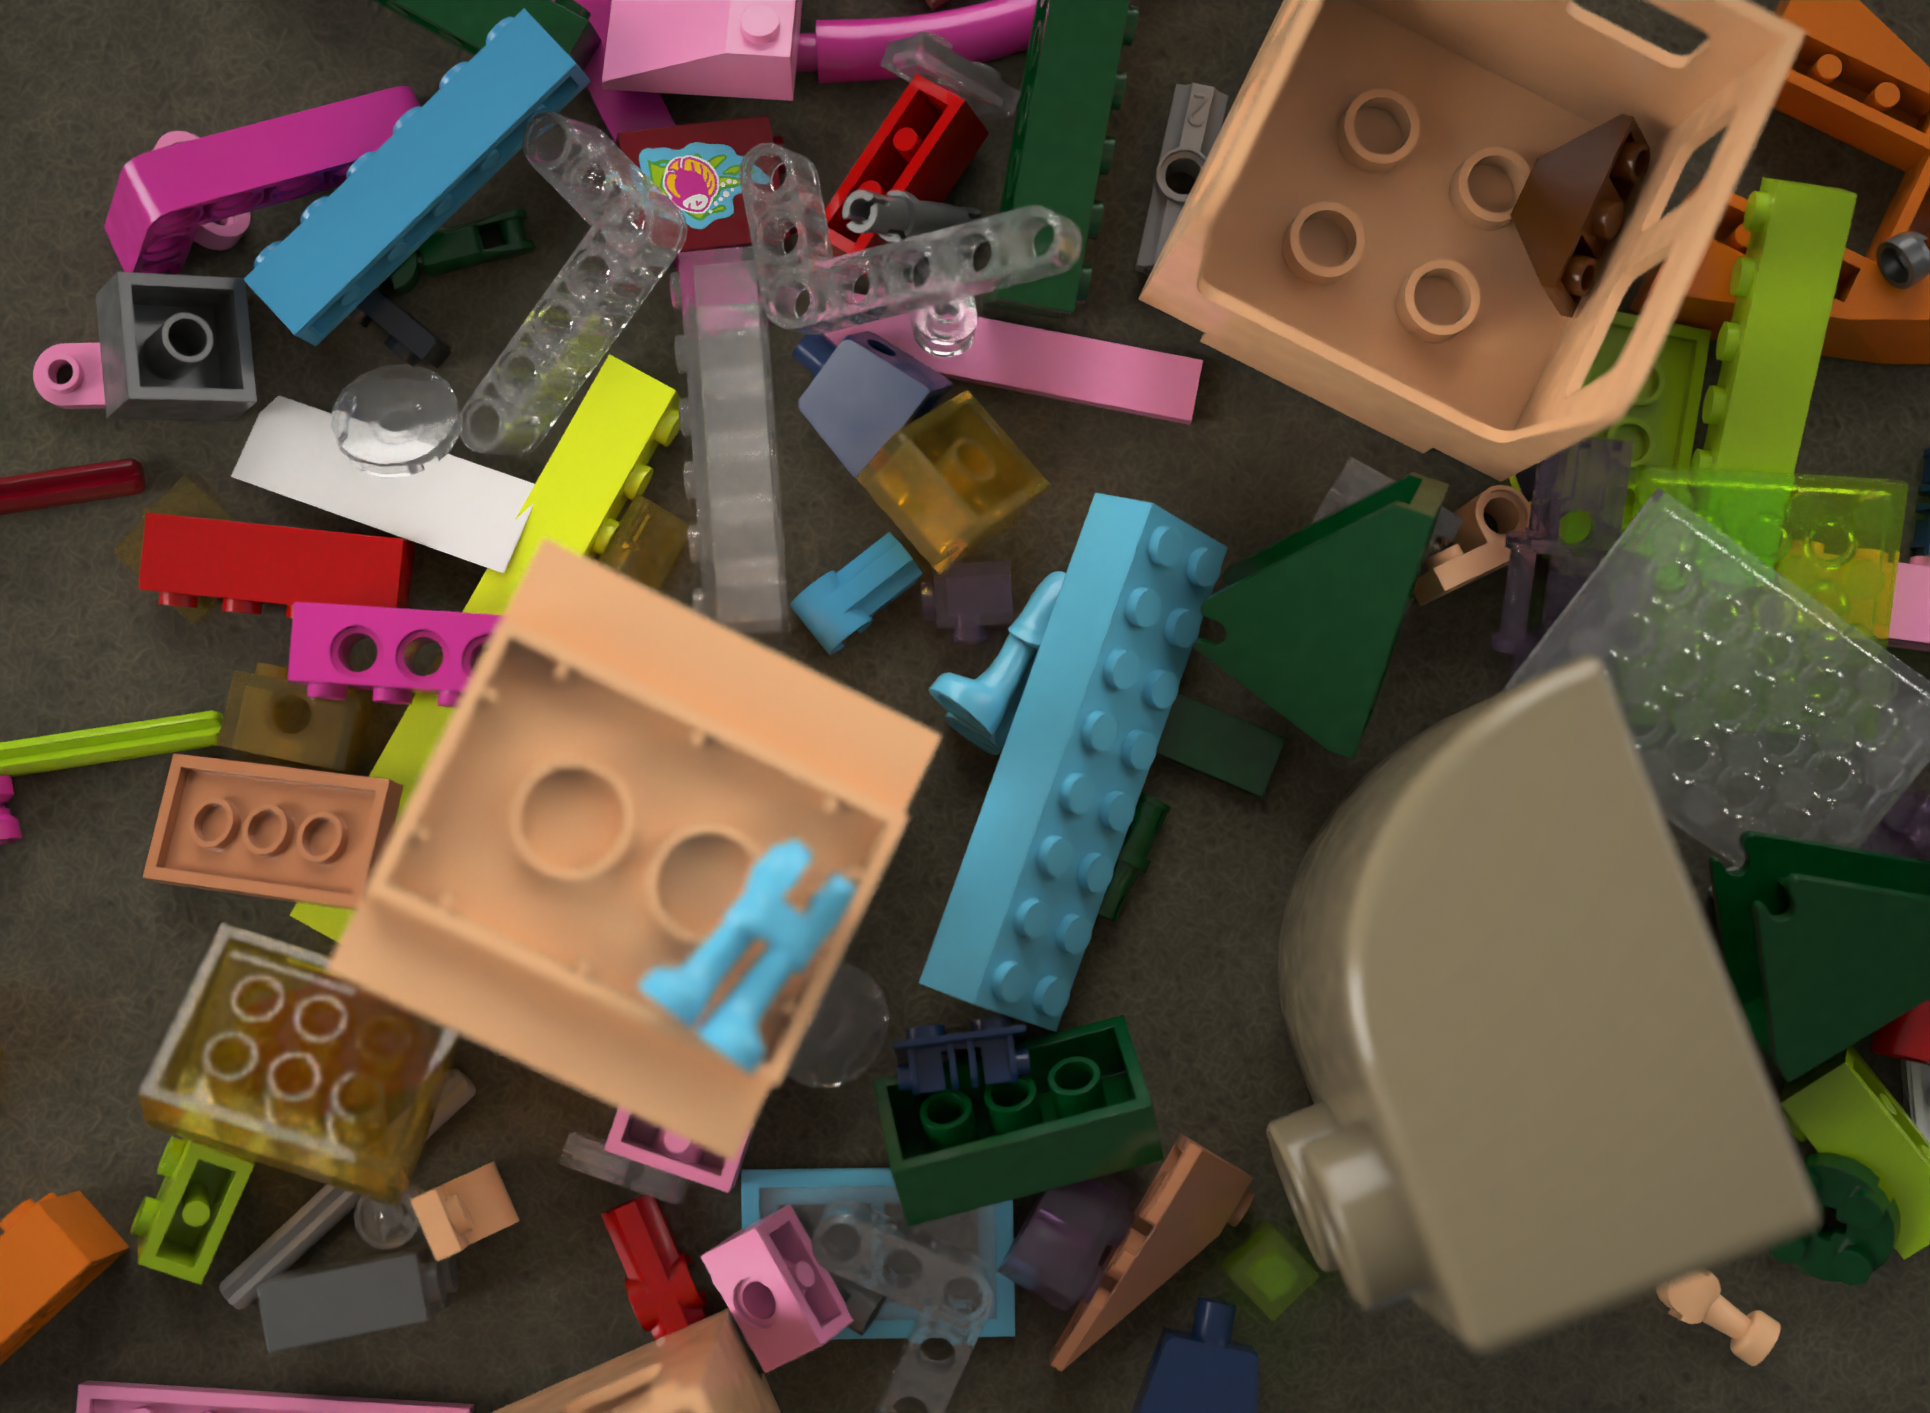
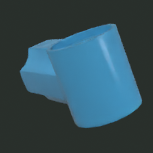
[790,532,923,655]

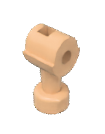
[1656,1270,1781,1366]

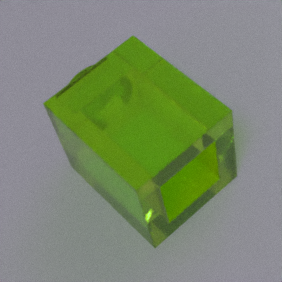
[1220,1220,1320,1322]

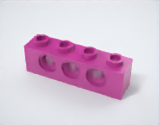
[288,602,504,708]

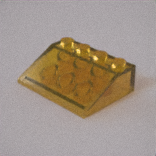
[138,922,462,1207]

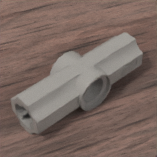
[1135,83,1229,277]

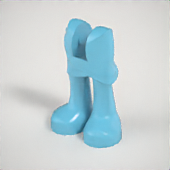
[929,571,1066,755]
[637,838,856,1075]

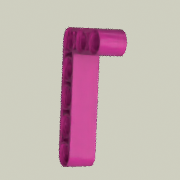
[104,86,421,274]

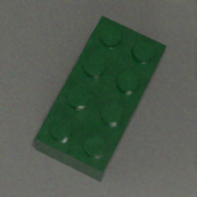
[872,1015,1164,1227]

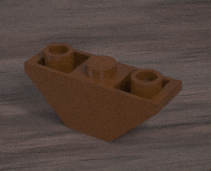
[1511,114,1650,318]

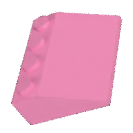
[602,0,803,101]

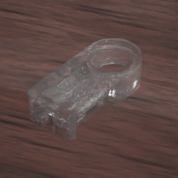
[558,1129,691,1204]

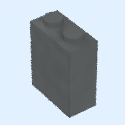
[257,1242,459,1353]

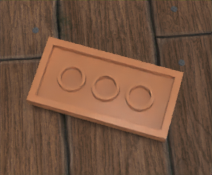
[142,753,403,911]

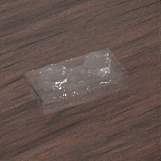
[880,32,1021,122]

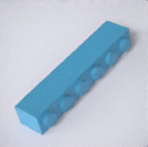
[243,8,591,346]

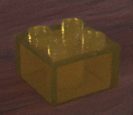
[856,389,1051,575]

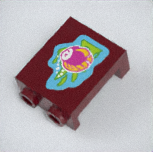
[614,115,797,274]

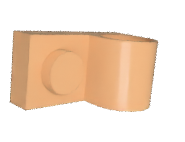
[1413,485,1550,607]
[410,1161,520,1262]

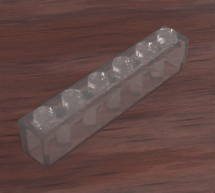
[670,246,791,637]

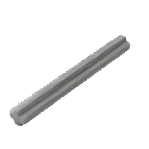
[219,1068,476,1310]

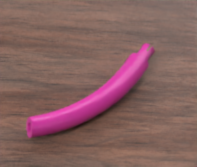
[796,0,1132,84]

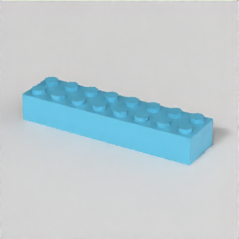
[919,492,1228,1032]

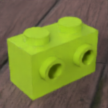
[130,1121,255,1285]

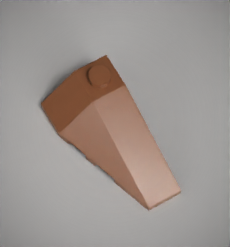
[1049,1133,1254,1372]

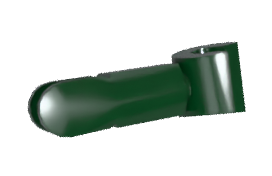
[391,209,536,297]

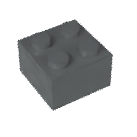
[96,272,257,422]

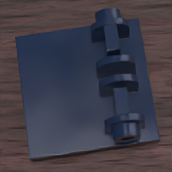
[893,1016,1031,1096]

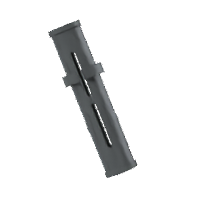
[843,190,986,248]

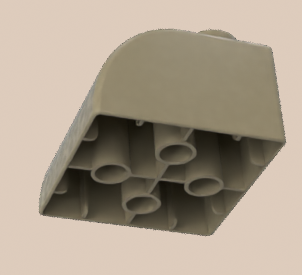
[1266,656,1820,1353]

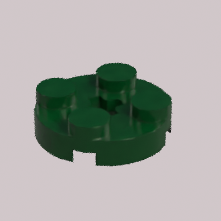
[1767,1153,1901,1286]

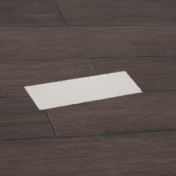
[231,396,535,574]

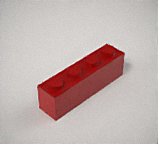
[138,512,416,618]

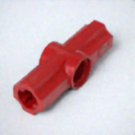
[601,1190,709,1340]

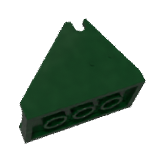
[1194,472,1449,759]
[1708,830,1930,1083]

